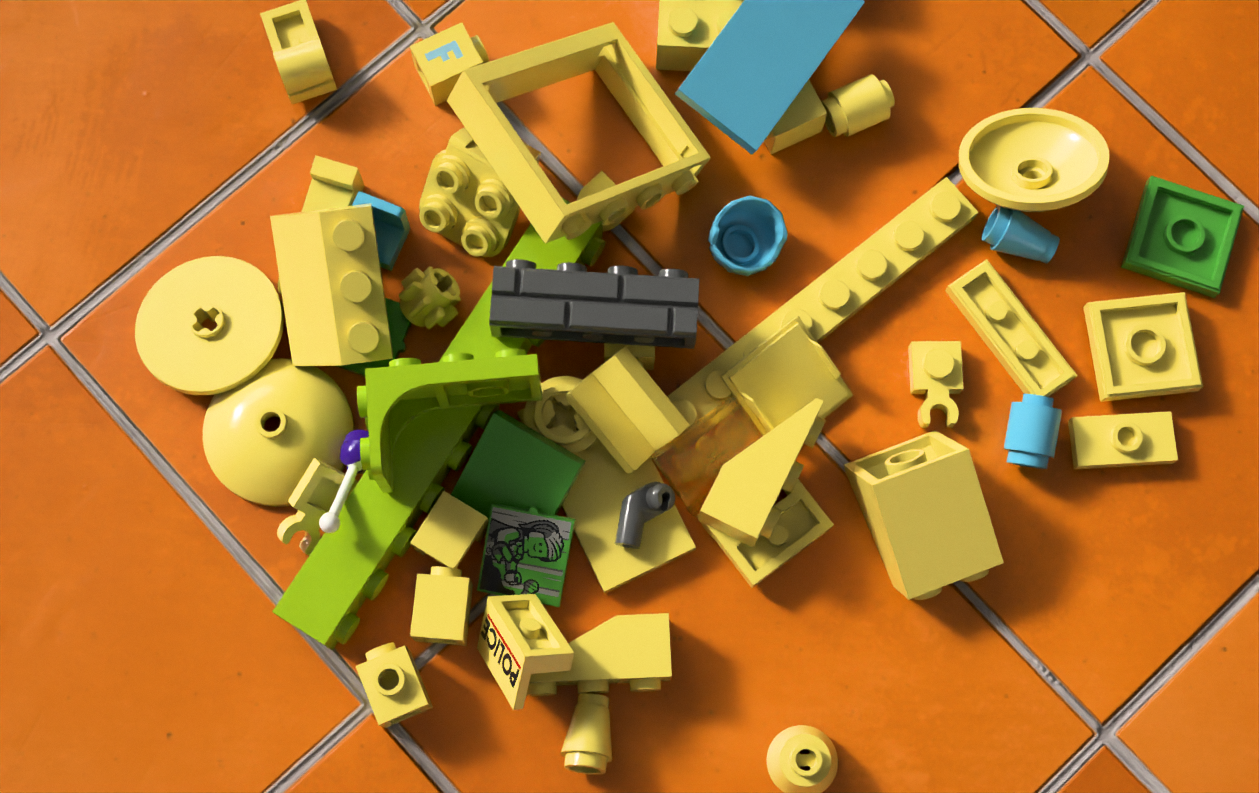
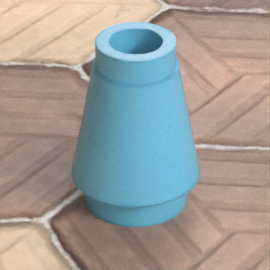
[982,205,1060,264]

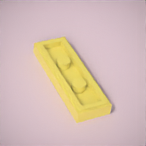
[945,259,1077,397]

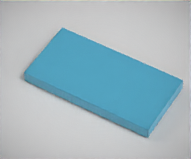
[674,0,865,154]

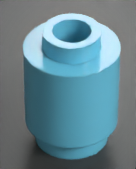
[1004,394,1062,469]

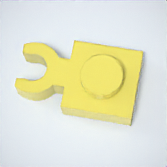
[908,341,963,428]
[277,457,358,555]

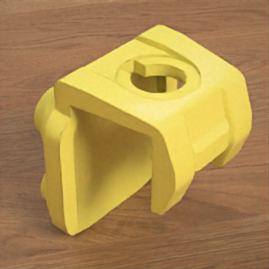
[419,127,541,257]

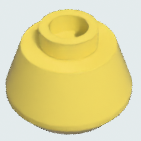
[766,725,838,793]

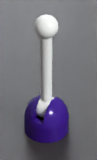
[319,430,369,533]

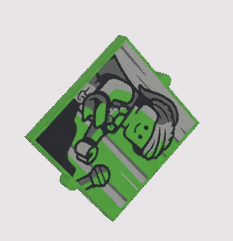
[477,503,576,607]

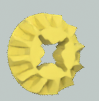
[524,376,598,454]

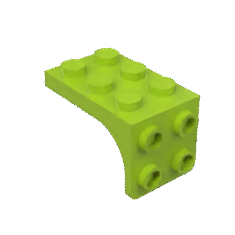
[357,349,542,493]

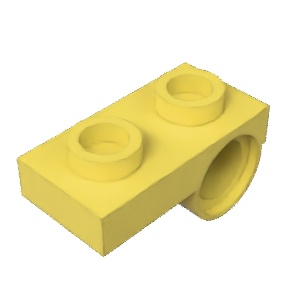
[260,0,338,104]

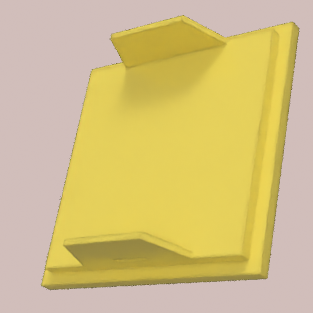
[720,316,853,436]

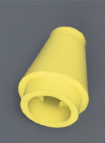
[560,693,613,774]

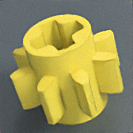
[398,266,461,329]

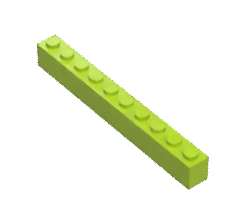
[272,197,606,650]

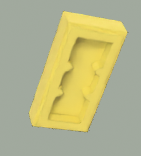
[1068,411,1178,470]

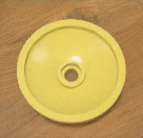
[959,108,1109,212]
[203,358,354,507]

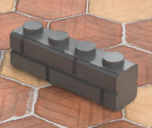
[489,259,699,349]

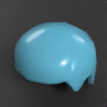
[708,196,788,276]

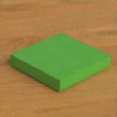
[1121,176,1244,298]
[451,410,586,520]

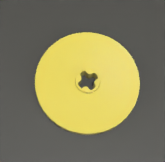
[135,256,284,395]

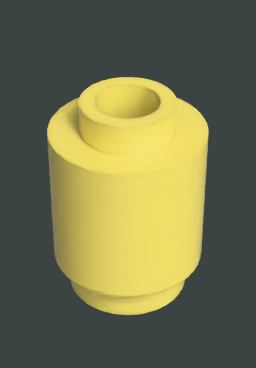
[821,74,895,137]

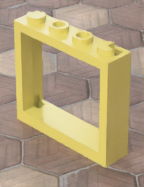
[447,22,711,244]

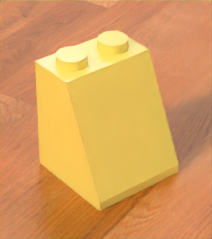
[843,430,1004,600]

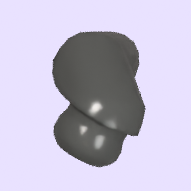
[615,482,675,549]

